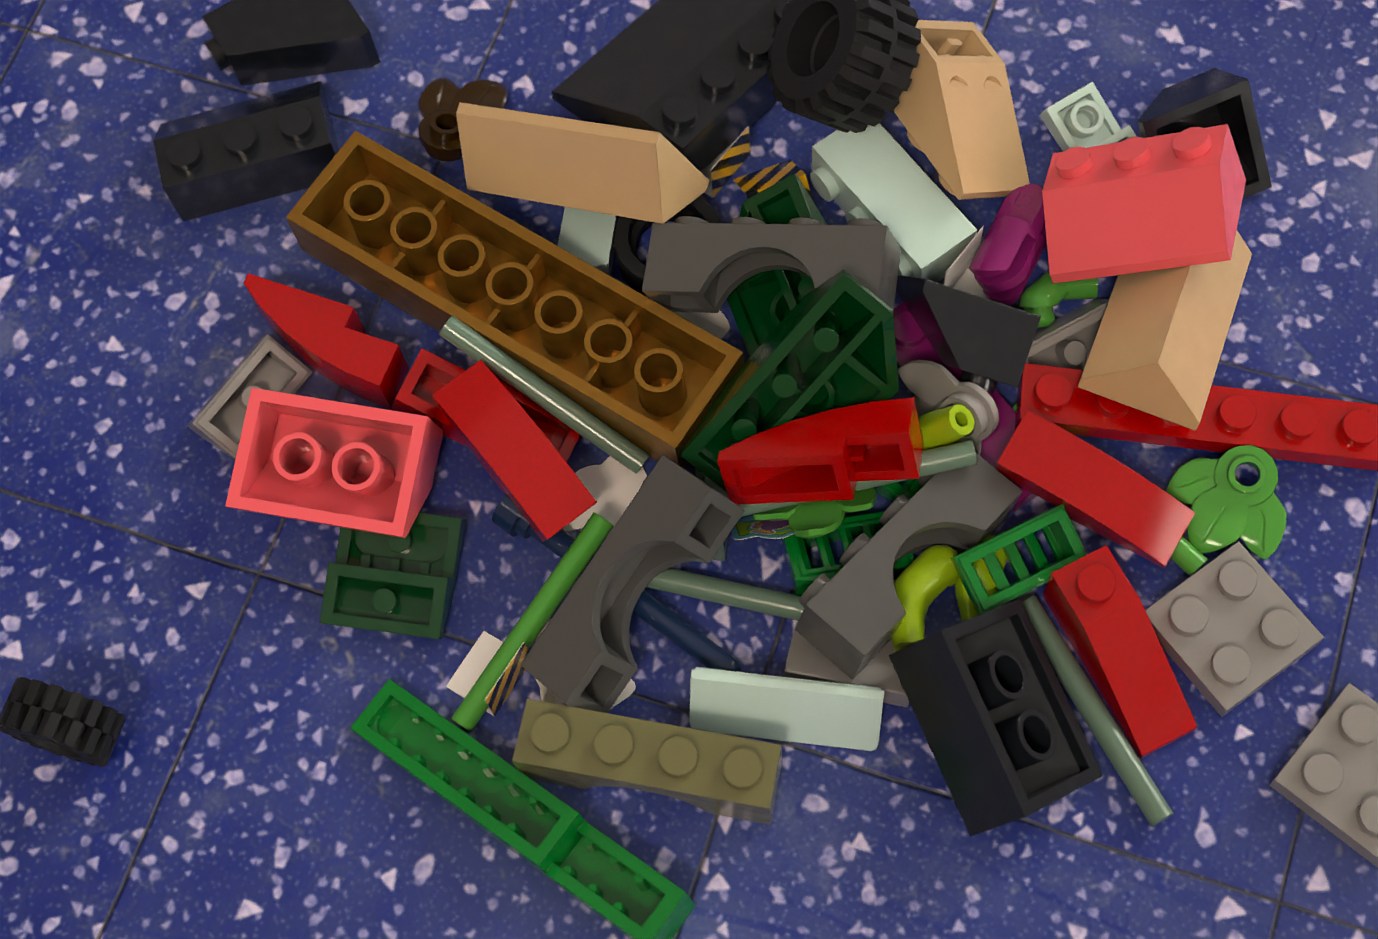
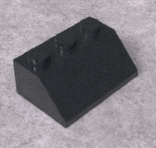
[153,81,339,222]
[888,599,1103,837]

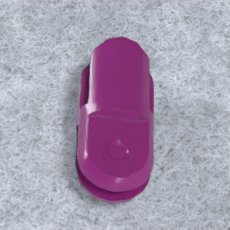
[969,184,1047,306]

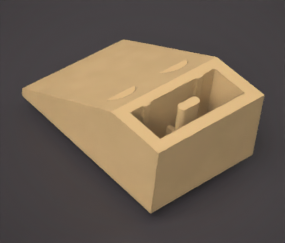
[893,20,1030,200]

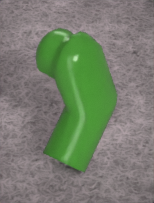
[1019,272,1098,327]

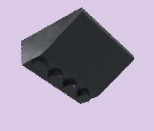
[552,0,792,172]

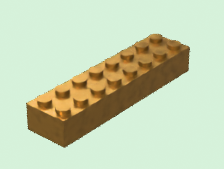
[285,130,744,469]

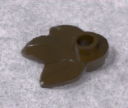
[418,78,507,162]

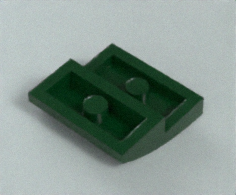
[320,513,467,639]

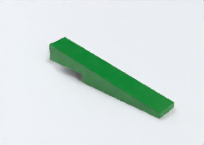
[350,679,695,939]

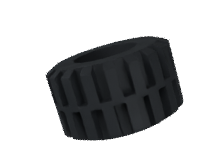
[768,0,921,133]

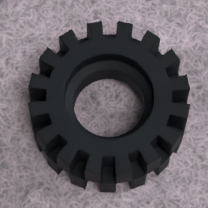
[0,677,126,767]

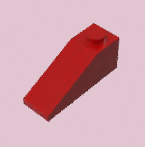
[1042,545,1198,759]

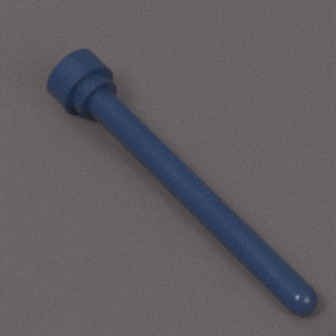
[492,494,741,672]

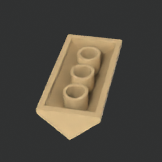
[456,102,709,224]
[1077,230,1252,431]

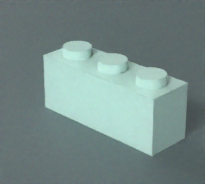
[810,123,977,282]

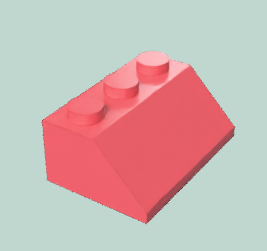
[1042,124,1246,284]
[225,387,444,538]

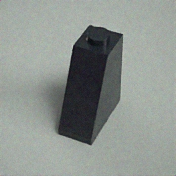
[202,0,381,86]

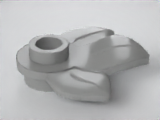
[898,360,999,455]

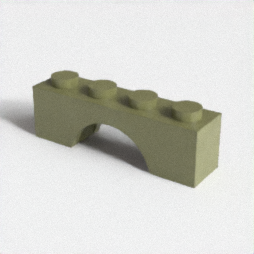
[512,699,782,825]

